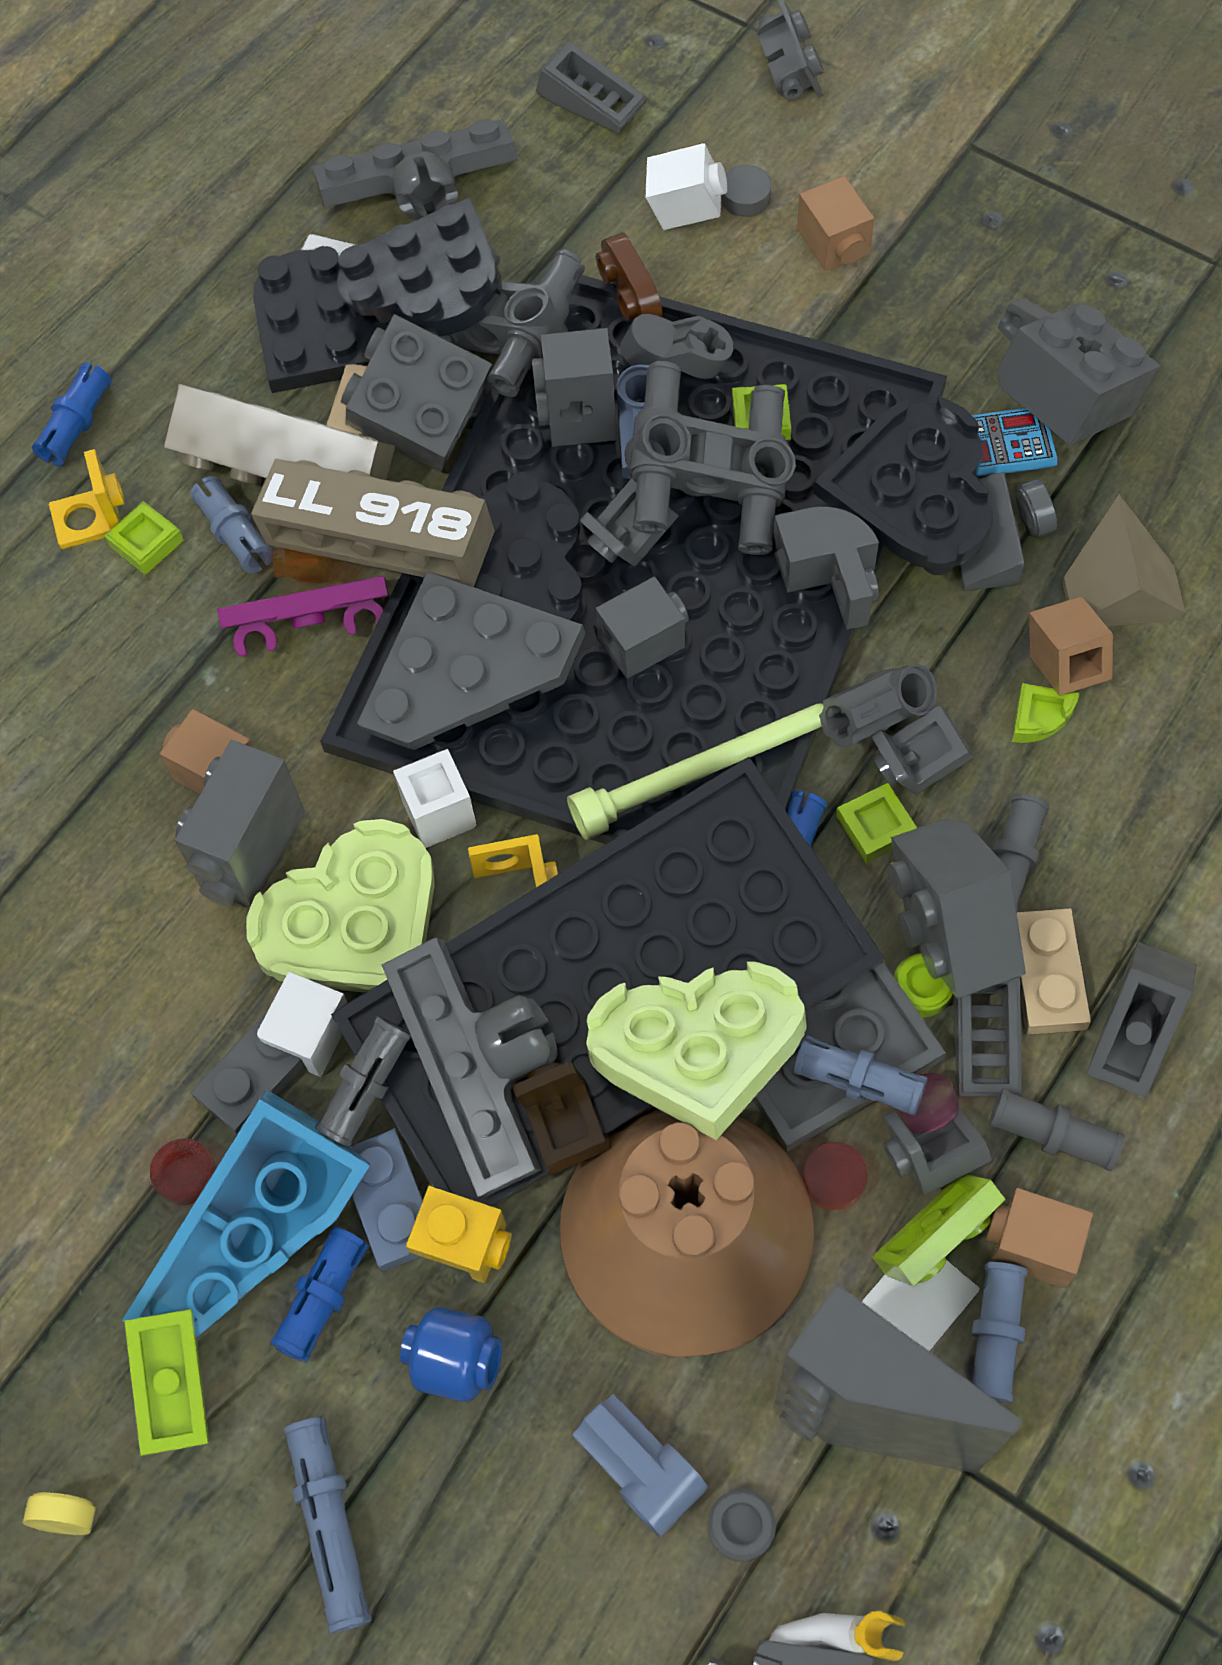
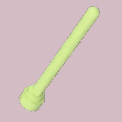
[567,704,823,840]

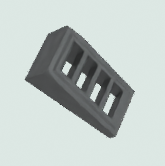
[536,41,647,133]
[953,976,1022,1097]

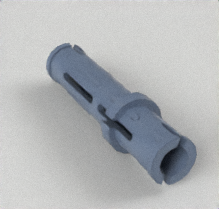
[284,1417,372,1634]

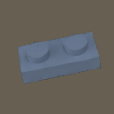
[350,1129,423,1273]

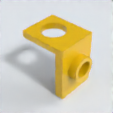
[49,449,125,549]
[468,834,558,887]

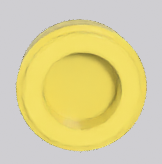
[23,1492,96,1535]

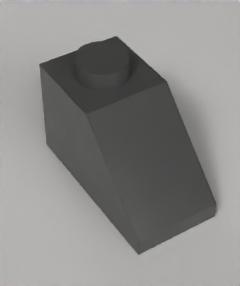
[1086,942,1197,1098]

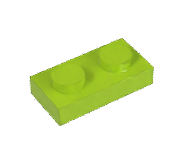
[872,1174,1006,1287]
[124,1309,210,1456]

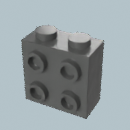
[341,314,492,473]
[174,739,305,908]

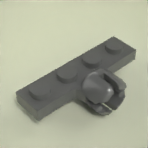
[312,119,518,220]
[381,937,557,1197]

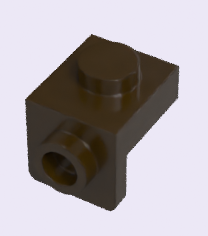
[513,1062,611,1174]

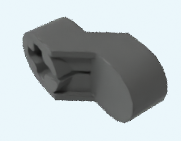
[620,314,733,379]

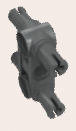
[423,245,585,397]
[624,361,796,555]

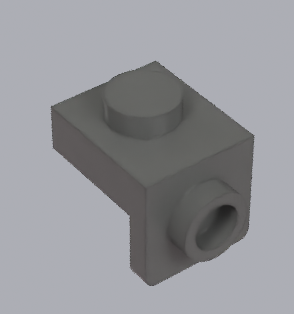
[580,478,678,567]
[872,705,974,795]
[883,1106,992,1195]

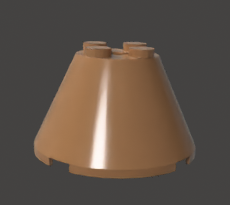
[560,1108,814,1359]

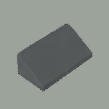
[959,472,1024,591]

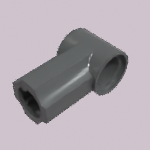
[819,664,937,747]

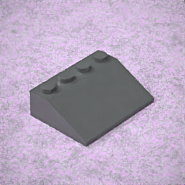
[775,1284,1022,1473]

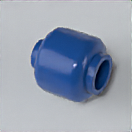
[400,1307,502,1402]

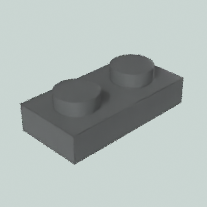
[191,1011,305,1135]

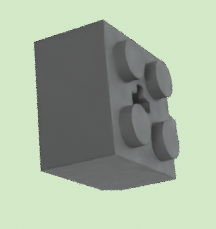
[997,297,1161,446]
[888,819,1026,998]

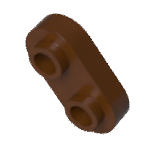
[596,232,663,322]

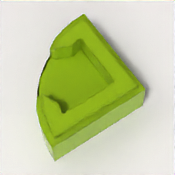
[1012,683,1079,743]

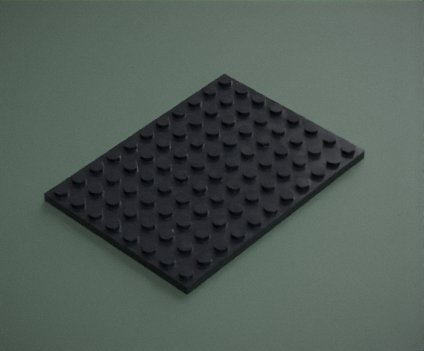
[320,275,947,844]

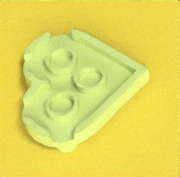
[246,819,435,993]
[586,962,807,1140]

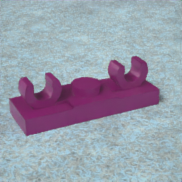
[217,576,389,656]

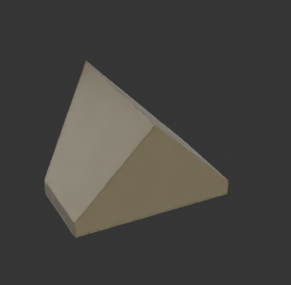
[1062,494,1186,626]

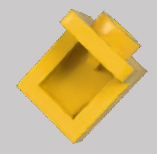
[406,1186,512,1283]

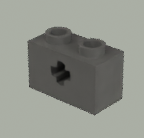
[532,328,616,447]

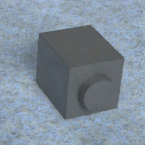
[595,576,689,679]

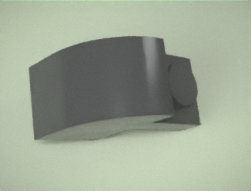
[773,507,879,630]

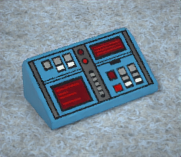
[972,408,1057,477]

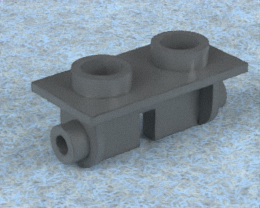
[757,0,824,100]

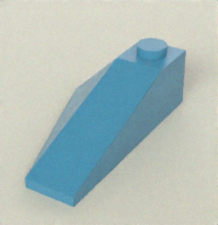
[122,1089,370,1338]

